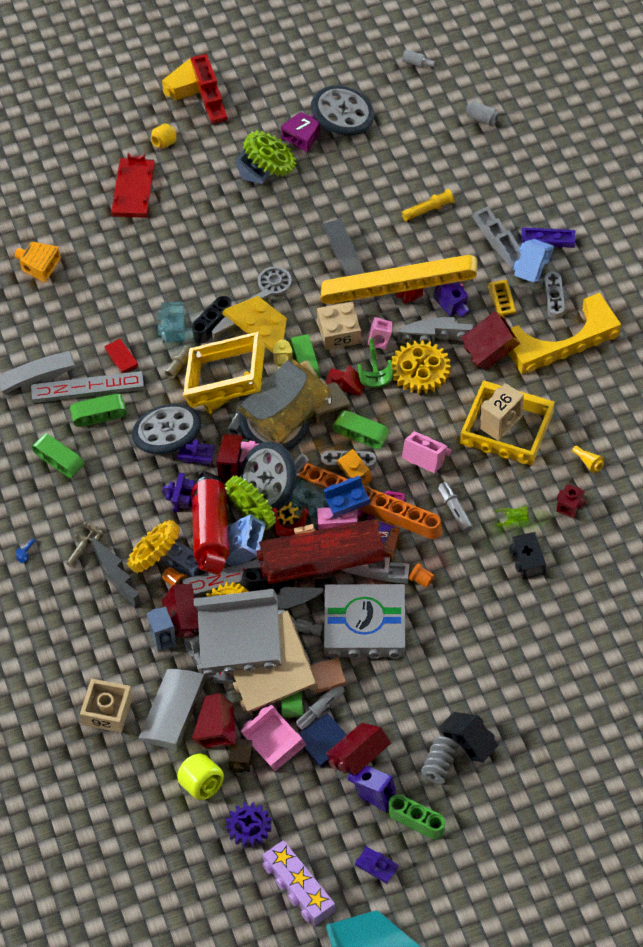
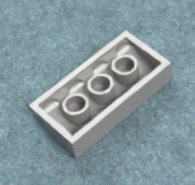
[138,669,205,751]

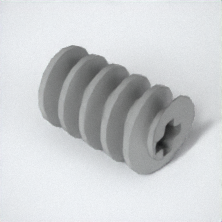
[421,737,459,784]

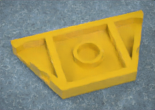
[222,296,287,353]

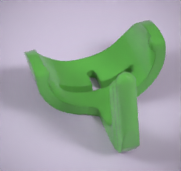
[358,338,393,388]

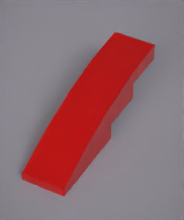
[190,54,227,124]

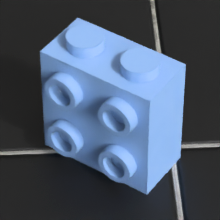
[225,514,266,566]

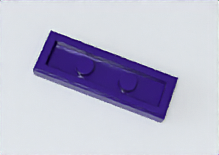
[521,227,576,248]

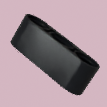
[192,296,232,343]
[240,566,298,593]

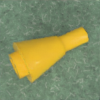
[572,446,604,473]

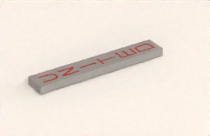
[31,371,144,403]
[182,549,302,597]

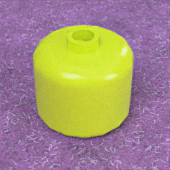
[177,753,224,801]

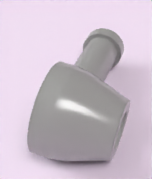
[184,635,200,665]

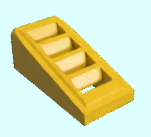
[488,279,516,316]

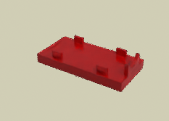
[111,153,155,218]

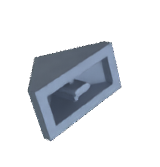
[235,149,270,184]

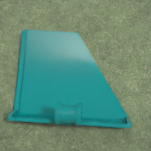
[326,910,421,947]

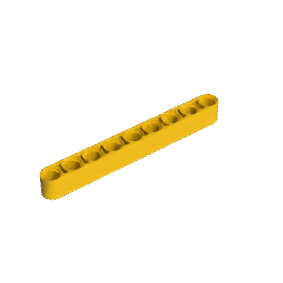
[320,255,477,304]

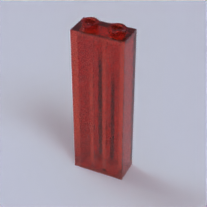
[256,519,384,584]

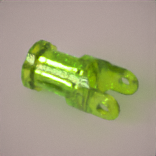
[493,505,529,526]

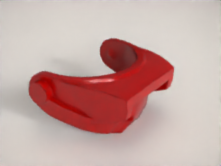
[271,508,309,536]

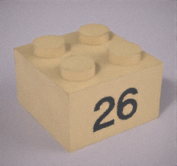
[317,302,361,350]
[480,383,524,441]
[80,678,133,733]

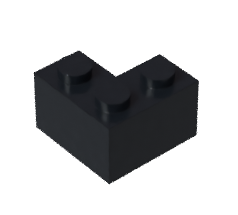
[438,712,499,763]

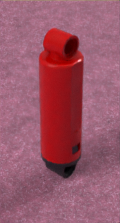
[192,470,229,576]

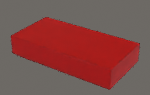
[104,339,138,374]

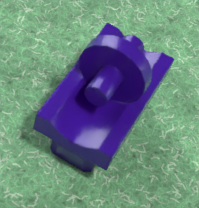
[177,439,215,466]
[162,473,195,512]
[355,846,399,884]

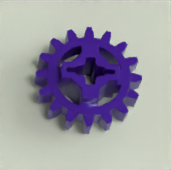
[226,802,272,848]

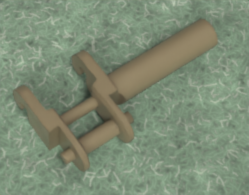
[66,522,104,567]

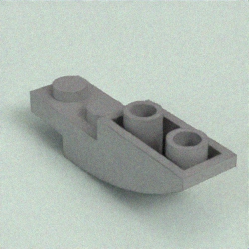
[398,317,473,345]

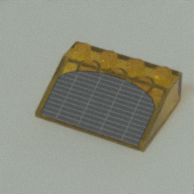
[237,357,332,445]

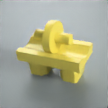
[273,340,293,369]

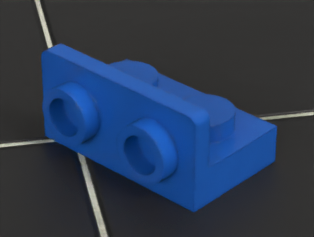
[323,476,370,518]

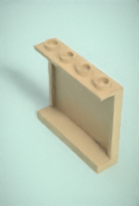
[230,611,319,716]

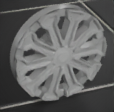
[258,266,292,296]

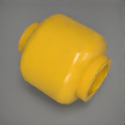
[151,123,177,149]

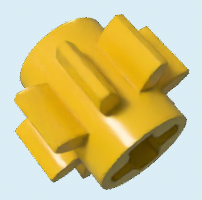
[277,502,300,525]

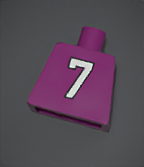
[281,112,320,153]

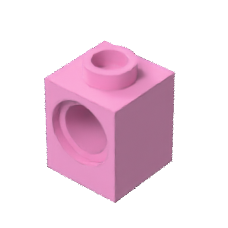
[368,317,392,350]

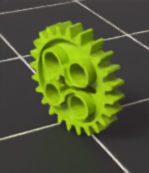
[243,130,296,177]
[225,475,276,531]

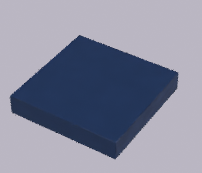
[298,713,347,768]

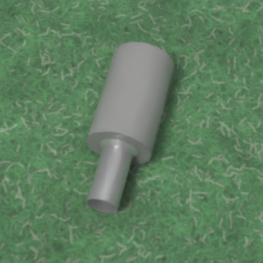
[402,50,435,67]

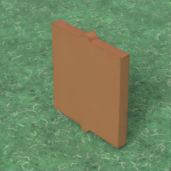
[311,657,346,694]

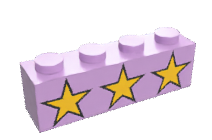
[262,840,335,926]

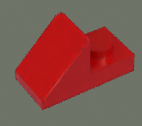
[325,365,364,396]

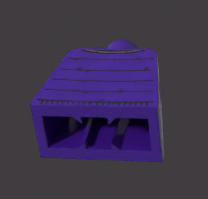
[433,282,470,318]
[348,766,397,812]

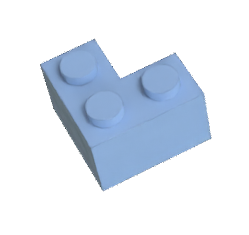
[513,239,554,283]

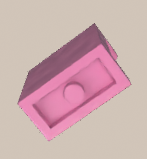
[241,705,306,772]

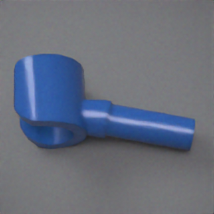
[16,539,35,563]

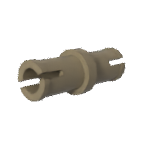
[164,345,191,379]

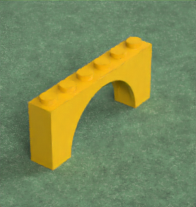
[508,293,621,375]

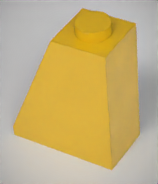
[162,59,200,101]

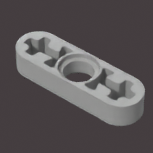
[544,272,565,319]
[321,451,376,471]

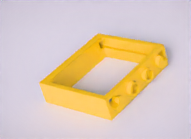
[183,332,265,408]
[460,380,555,465]

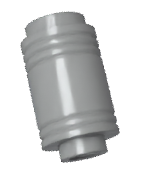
[466,101,499,126]

